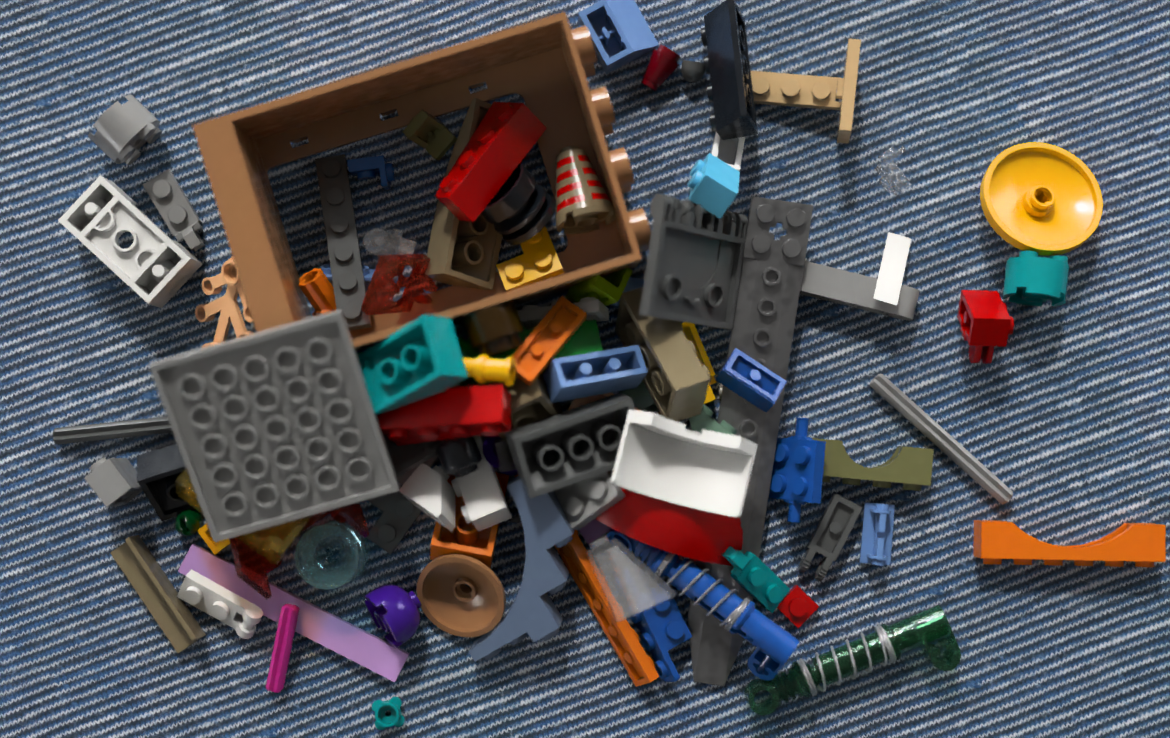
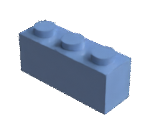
[542,345,648,403]

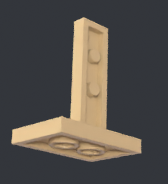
[751,39,861,144]

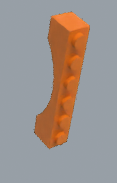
[973,520,1166,567]

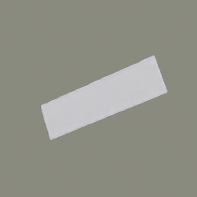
[873,232,911,306]

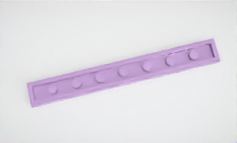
[178,544,410,682]

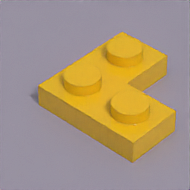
[496,226,564,292]

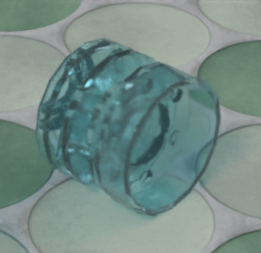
[294,520,371,590]

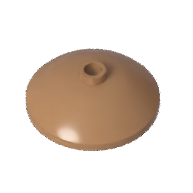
[416,554,506,637]

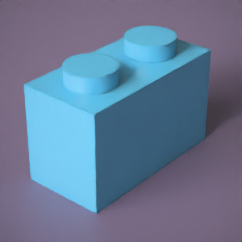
[688,153,740,219]

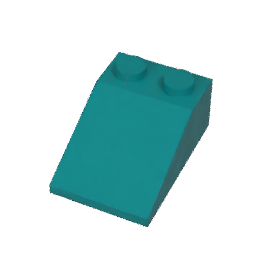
[358,314,468,414]

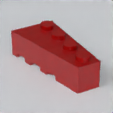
[435,102,547,223]
[378,384,511,446]

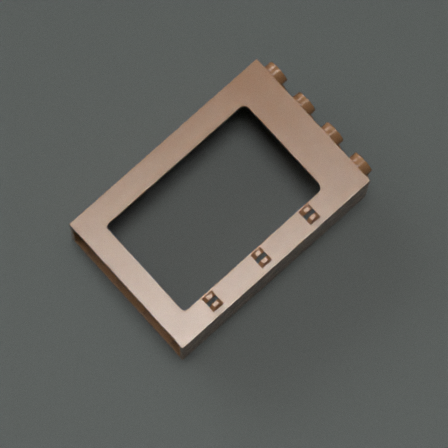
[192,11,651,351]

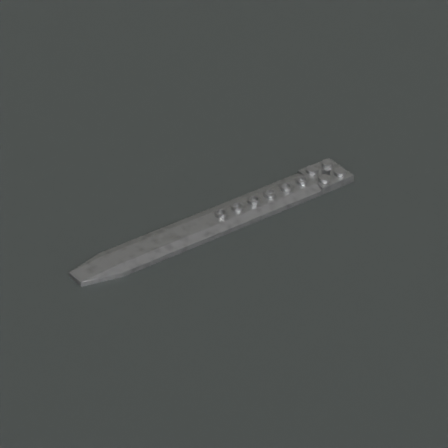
[688,196,813,686]

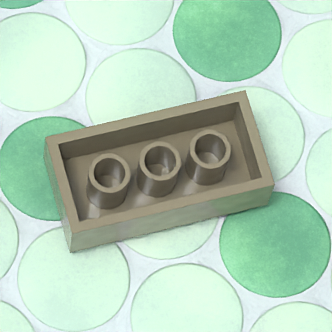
[615,287,711,422]

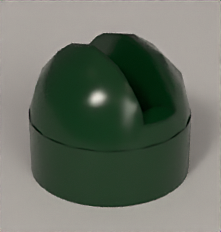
[175,509,202,536]

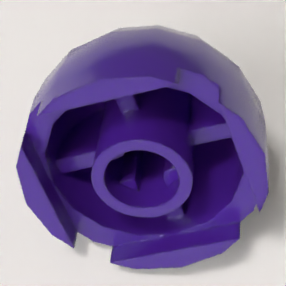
[364,584,422,648]

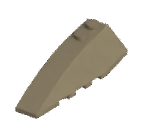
[423,98,502,290]

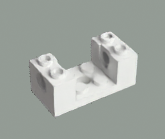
[58,175,202,308]

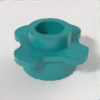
[372,696,405,730]

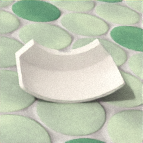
[611,410,758,518]

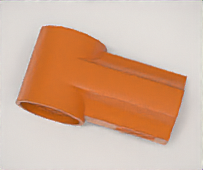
[298,268,337,317]

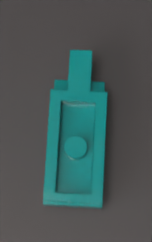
[722,546,790,613]

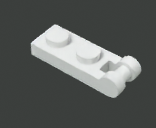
[177,569,263,639]

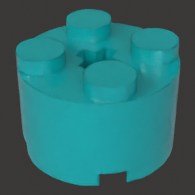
[1003,251,1069,306]

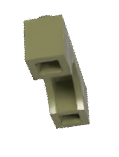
[812,438,934,491]

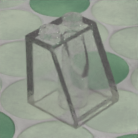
[585,536,676,622]

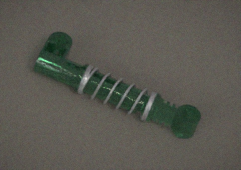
[744,605,961,715]

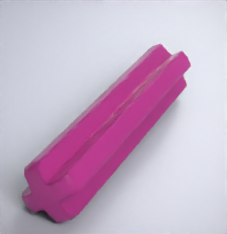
[266,604,299,693]

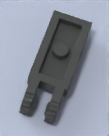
[798,493,863,582]

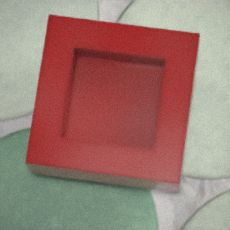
[777,585,819,628]

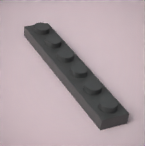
[315,154,372,331]

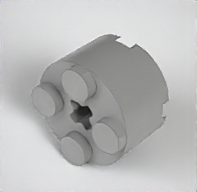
[88,94,162,165]

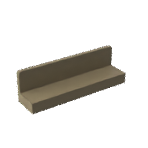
[110,535,206,654]

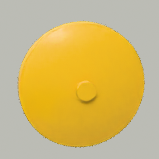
[980,142,1103,256]

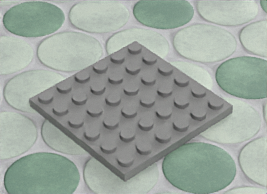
[149,309,400,543]

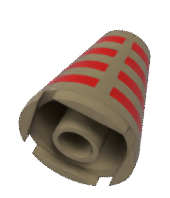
[556,146,616,234]

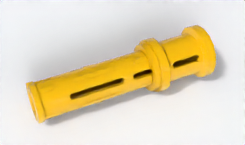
[462,354,517,386]

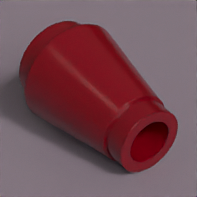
[641,44,680,92]

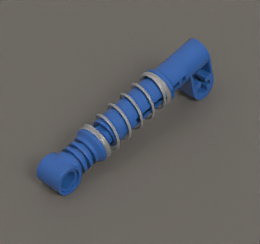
[606,529,800,681]

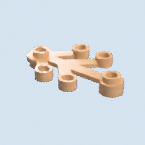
[195,257,254,348]

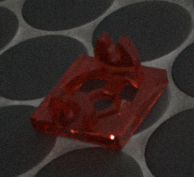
[360,254,437,315]

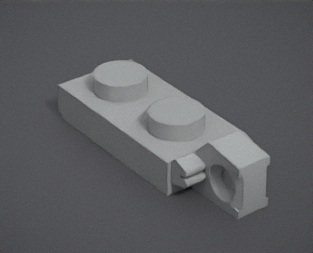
[142,169,205,252]

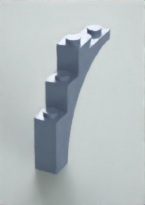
[469,475,575,662]

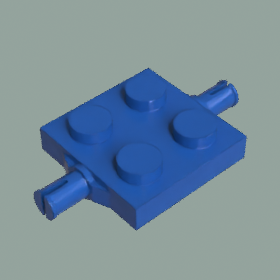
[769,418,826,523]

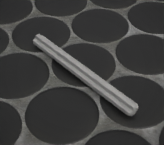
[870,373,1013,504]

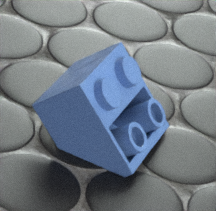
[578,0,659,75]

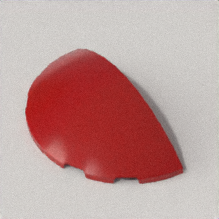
[595,470,743,566]

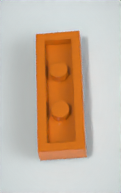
[511,296,587,386]

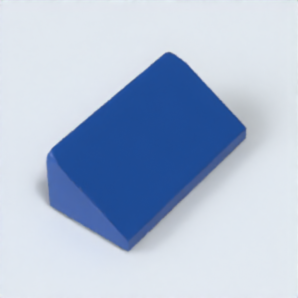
[716,348,787,412]

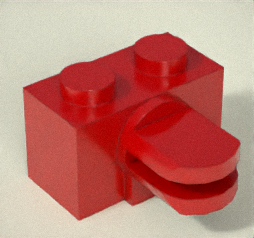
[957,290,1014,364]

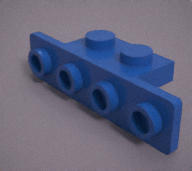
[612,568,692,682]

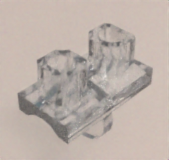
[363,228,416,263]

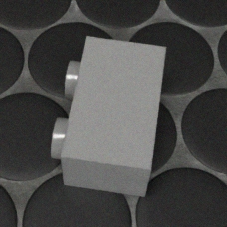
[84,457,143,507]

